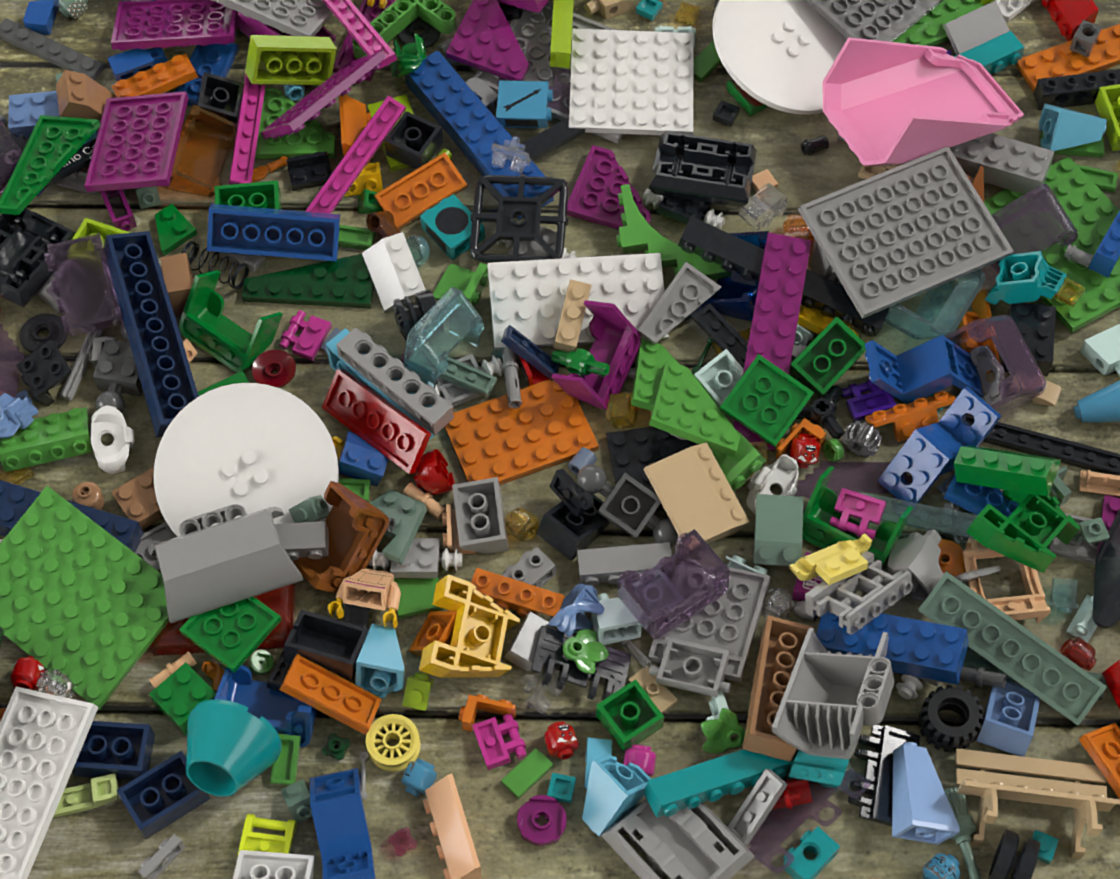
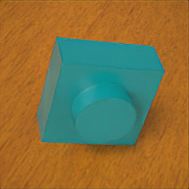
[636,0,663,21]
[547,772,576,804]
[1031,829,1059,864]

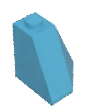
[1039,103,1107,151]
[356,624,404,699]
[582,754,651,836]

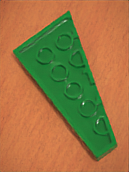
[0,115,101,215]

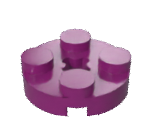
[517,795,567,846]

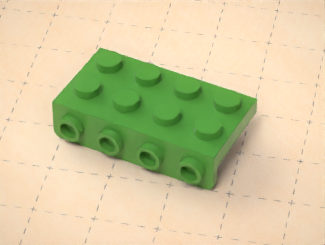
[0,407,93,472]

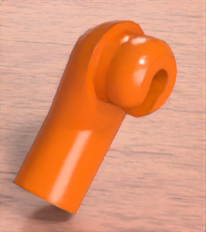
[202,661,225,693]

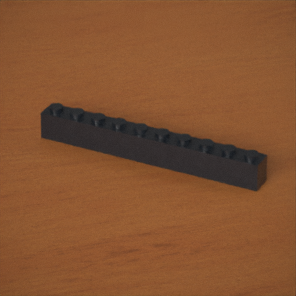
[678,216,890,336]

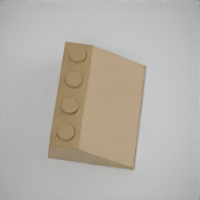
[644,442,750,550]

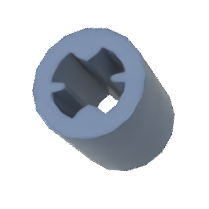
[568,447,597,476]

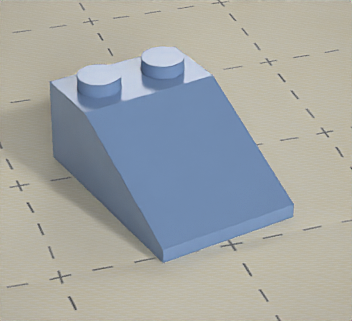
[977,680,1040,757]

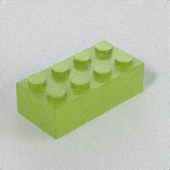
[245,35,336,85]

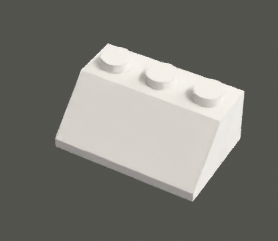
[362,232,426,312]
[233,850,315,879]

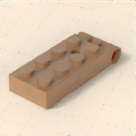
[111,467,164,530]

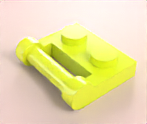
[238,814,297,855]

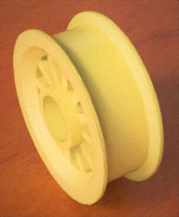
[366,714,421,772]

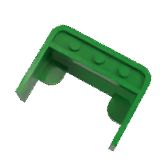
[179,270,283,372]
[802,466,914,567]

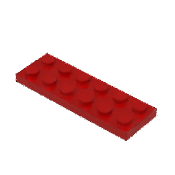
[321,369,432,474]

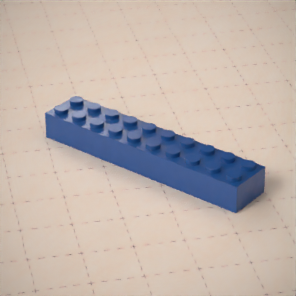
[405,51,554,220]

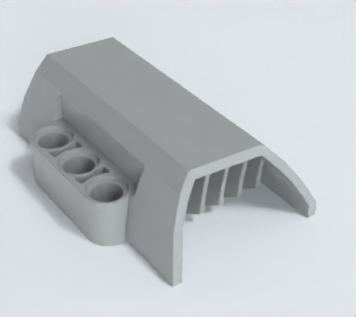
[150,504,303,623]
[772,628,894,760]

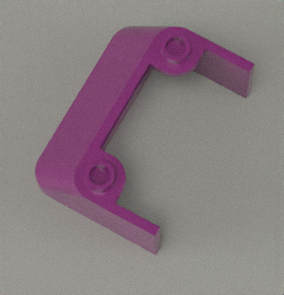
[551,300,641,410]

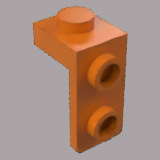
[775,418,826,460]
[459,694,516,732]

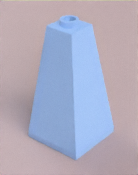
[892,742,960,844]

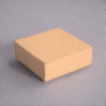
[751,169,778,196]

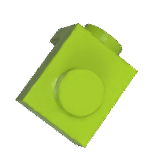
[402,672,435,711]

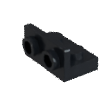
[286,151,332,191]

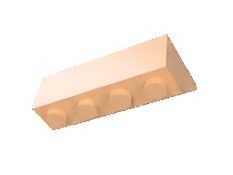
[423,774,482,879]

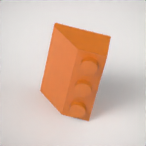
[339,95,374,163]

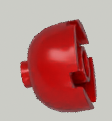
[414,449,455,495]

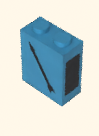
[496,81,553,128]

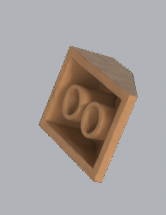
[56,70,116,123]

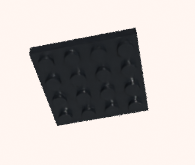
[606,426,699,511]

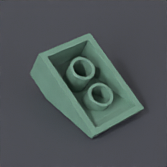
[752,494,803,566]

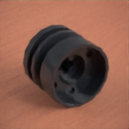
[393,289,443,344]

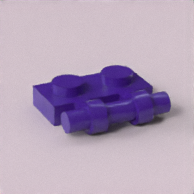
[842,379,896,422]

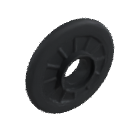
[397,17,441,48]
[20,313,68,353]

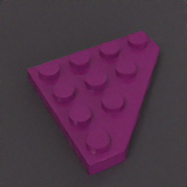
[446,0,529,81]
[567,145,651,230]

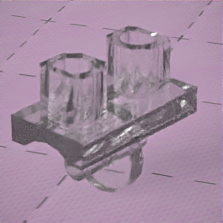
[491,136,532,174]
[523,669,565,714]

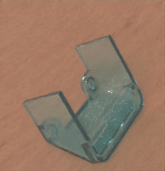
[404,287,484,389]

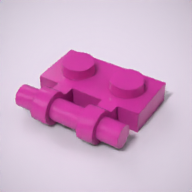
[279,310,332,361]
[829,488,886,540]
[472,714,527,770]

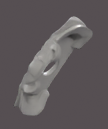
[970,345,1007,409]

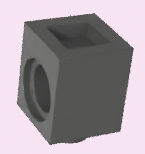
[1070,20,1102,57]

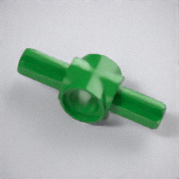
[551,348,610,378]

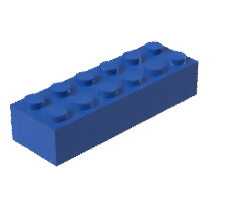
[207,204,341,261]
[816,611,969,685]

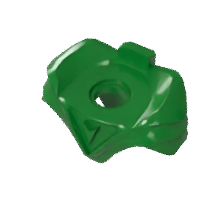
[389,33,426,78]

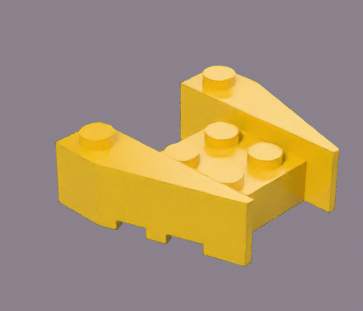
[419,574,520,678]

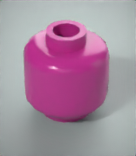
[623,745,656,777]

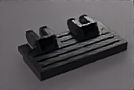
[530,626,631,701]
[848,725,920,827]

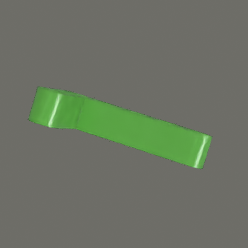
[352,0,456,59]

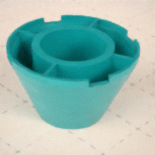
[186,699,282,797]

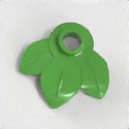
[563,629,609,674]
[700,708,745,754]

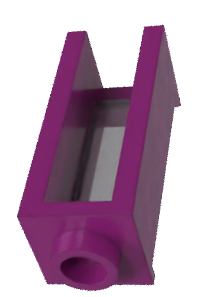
[100,189,137,231]

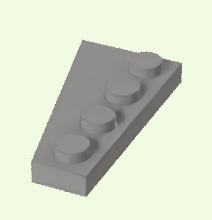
[638,262,721,345]

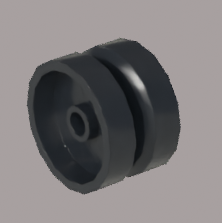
[988,829,1040,879]

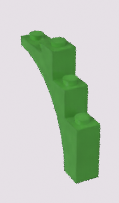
[616,184,732,280]

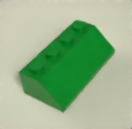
[954,445,1061,497]

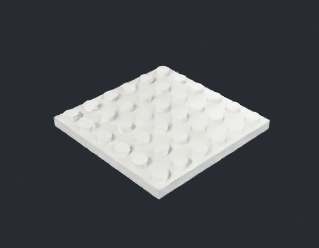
[569,28,694,135]

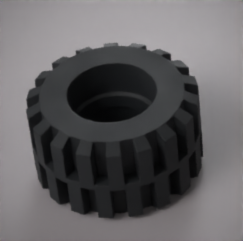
[918,685,984,752]

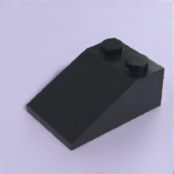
[536,494,611,561]

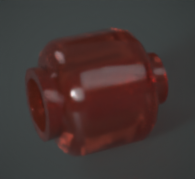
[1059,637,1097,671]

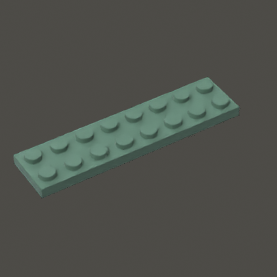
[918,571,1107,726]

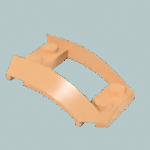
[963,537,1051,624]

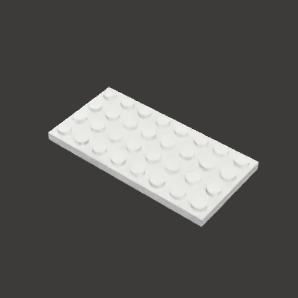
[487,253,669,350]
[0,687,98,879]

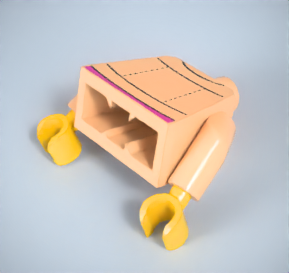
[328,569,401,629]

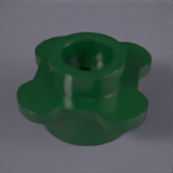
[322,733,351,760]

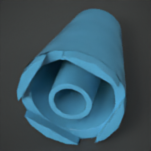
[1073,380,1120,423]

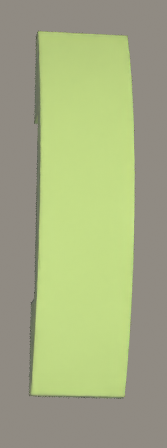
[53,773,119,818]

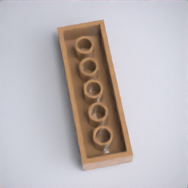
[743,615,814,762]

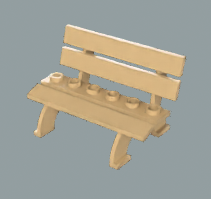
[956,748,1120,859]

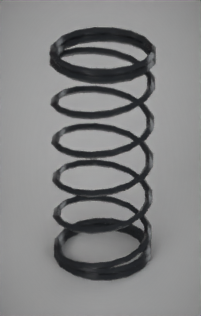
[181,241,249,290]

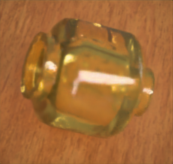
[505,507,539,541]

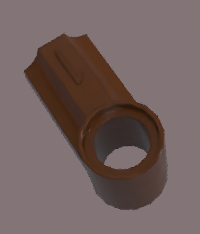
[366,211,401,239]

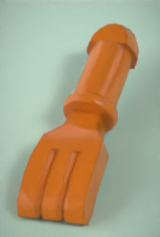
[251,156,288,183]

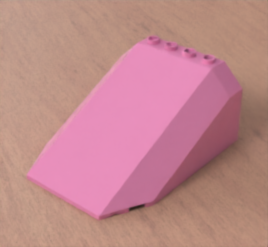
[822,37,1024,167]

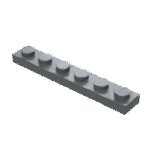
[0,18,104,80]

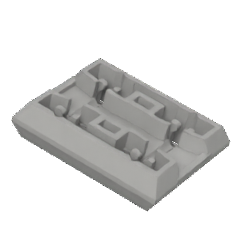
[601,797,755,879]

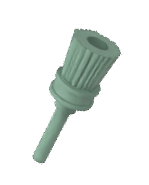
[944,787,981,879]

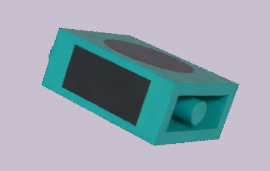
[420,194,486,261]

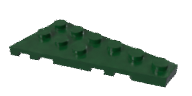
[242,254,374,309]

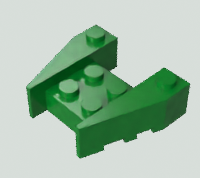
[966,490,1080,573]

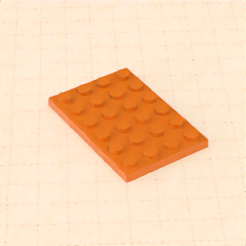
[444,374,599,485]

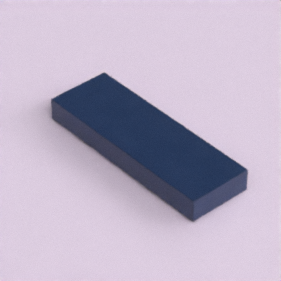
[501,325,560,381]

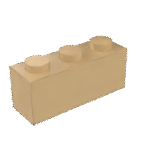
[553,279,591,352]

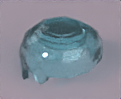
[406,235,430,268]

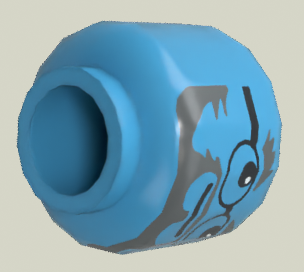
[401,758,437,797]
[922,853,960,879]

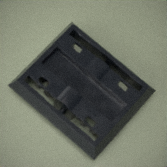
[649,131,757,208]
[0,208,76,308]

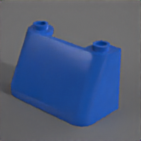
[214,665,317,747]

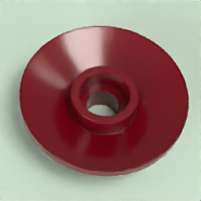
[252,350,296,388]

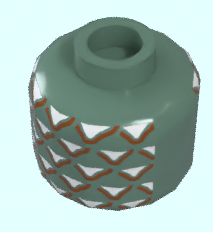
[58,0,89,19]

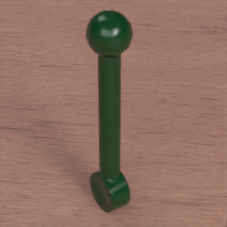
[692,337,715,375]

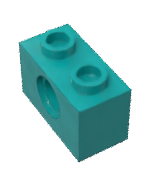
[782,826,840,879]

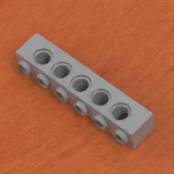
[336,328,454,435]

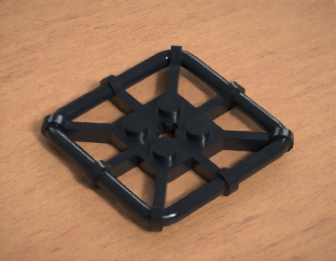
[470,174,568,263]

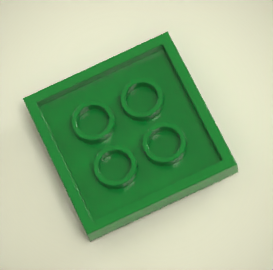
[719,354,814,447]
[179,596,282,673]

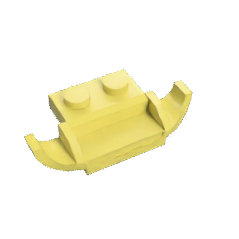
[790,534,872,585]

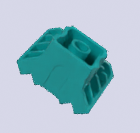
[984,251,1067,305]
[788,749,850,789]

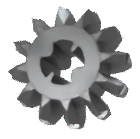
[842,421,882,458]

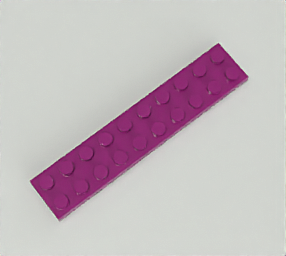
[733,232,811,452]

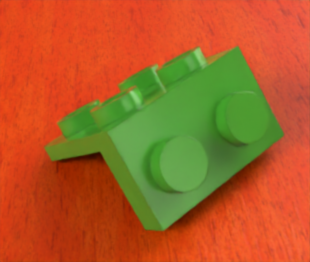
[433,263,489,313]
[712,430,767,492]

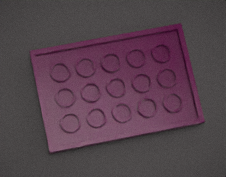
[111,0,238,51]
[260,51,386,139]
[84,92,188,192]

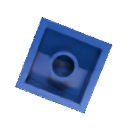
[338,431,388,487]

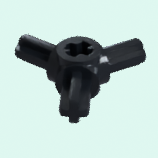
[796,385,844,440]

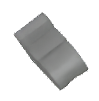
[466,78,498,113]

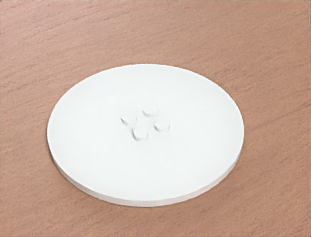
[712,0,847,114]
[154,383,339,537]

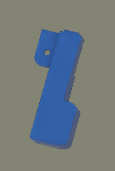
[23,0,59,35]

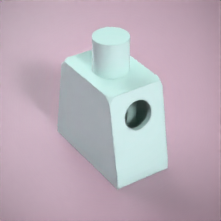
[1080,324,1120,376]
[591,593,643,645]

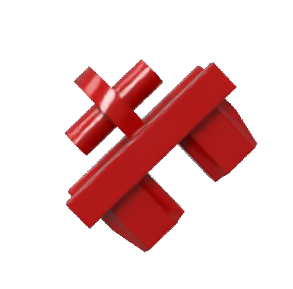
[772,778,813,810]

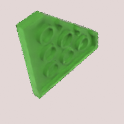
[255,88,336,159]
[631,339,719,411]
[649,360,740,457]

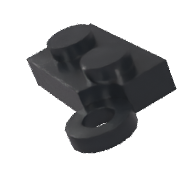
[549,468,594,517]

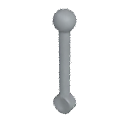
[359,751,369,800]

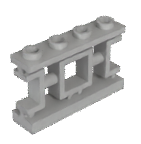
[805,551,912,635]

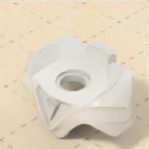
[91,405,135,474]
[746,454,799,514]

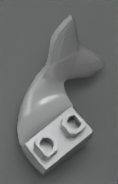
[888,529,1001,601]

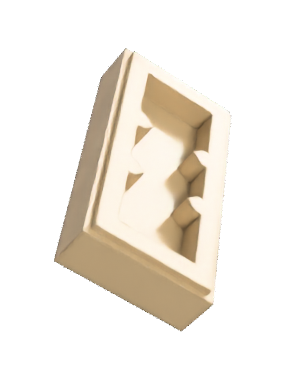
[628,666,678,714]

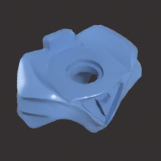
[0,390,38,439]
[548,583,604,637]

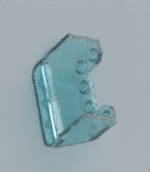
[884,269,986,340]

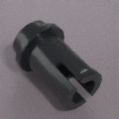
[801,135,829,156]

